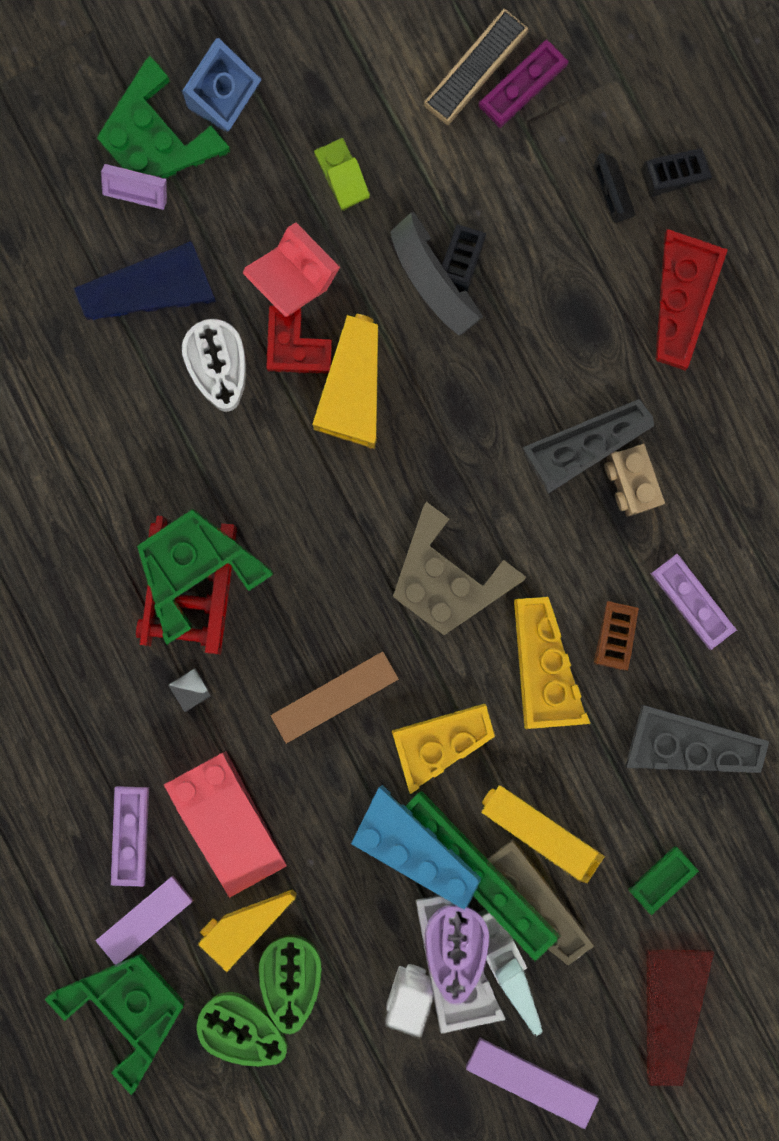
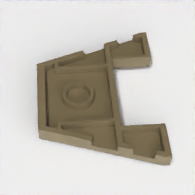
[393,502,526,636]

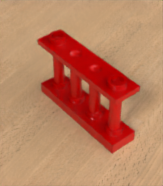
[136,516,237,655]

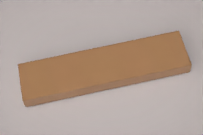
[270,652,399,744]

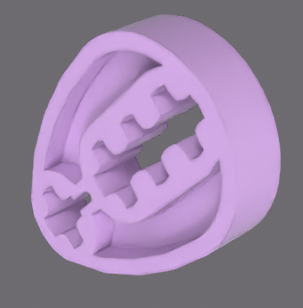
[425,904,489,1004]

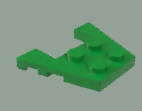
[97,56,230,179]
[137,509,274,644]
[45,954,185,1095]

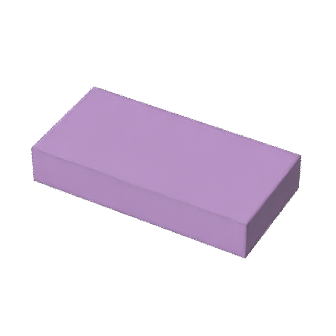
[101,164,167,210]

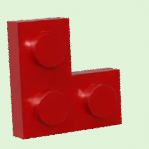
[267,306,332,373]

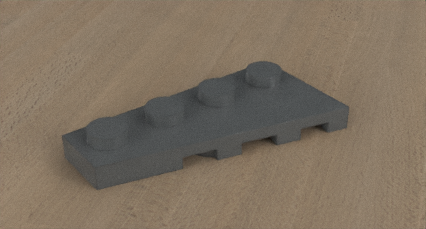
[523,399,654,494]
[625,705,769,773]

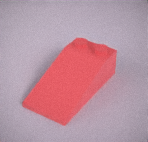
[164,751,287,898]

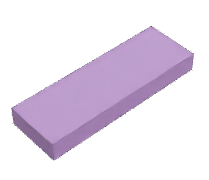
[650,554,736,650]
[111,786,149,887]
[96,876,194,965]

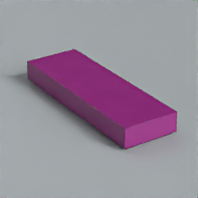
[479,39,568,128]

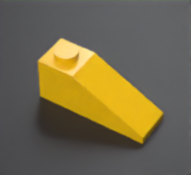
[198,889,297,972]

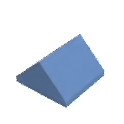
[182,38,261,132]

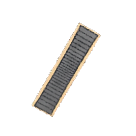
[424,9,528,126]

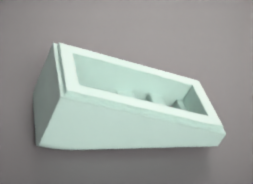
[495,959,542,1036]

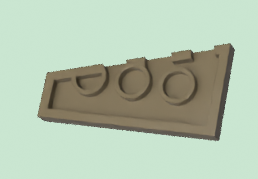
[487,839,594,965]

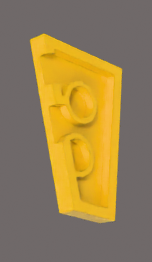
[392,704,495,794]

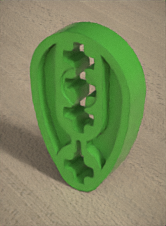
[259,935,322,1034]
[197,992,288,1067]

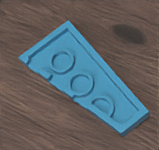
[351,785,482,910]

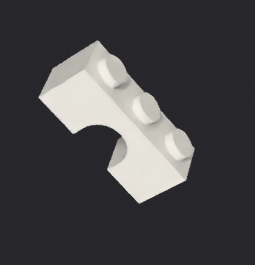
[387,964,433,1036]

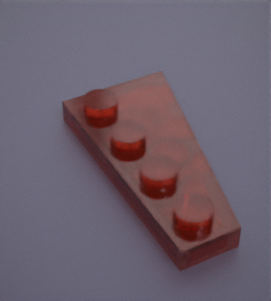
[647,950,714,1086]

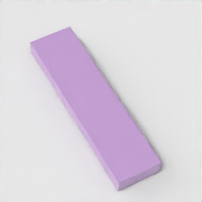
[466,1037,599,1129]

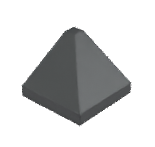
[168,668,213,712]

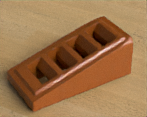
[593,601,639,671]

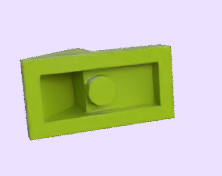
[314,138,370,210]

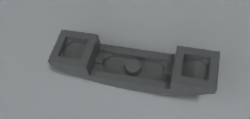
[390,212,483,336]

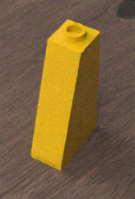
[312,314,378,448]
[481,785,605,883]

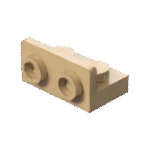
[604,444,665,517]

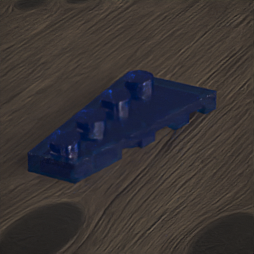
[74,241,216,320]

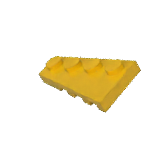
[514,597,590,729]

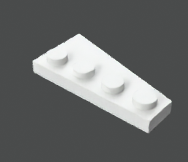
[415,895,506,1033]

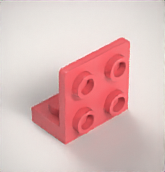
[243,222,340,317]

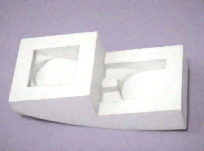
[478,909,527,983]

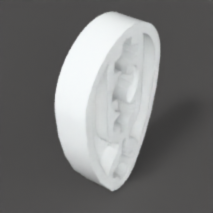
[182,319,246,412]

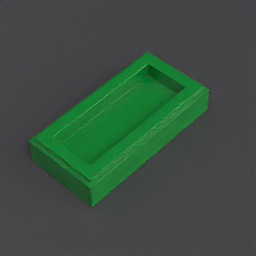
[628,846,699,916]

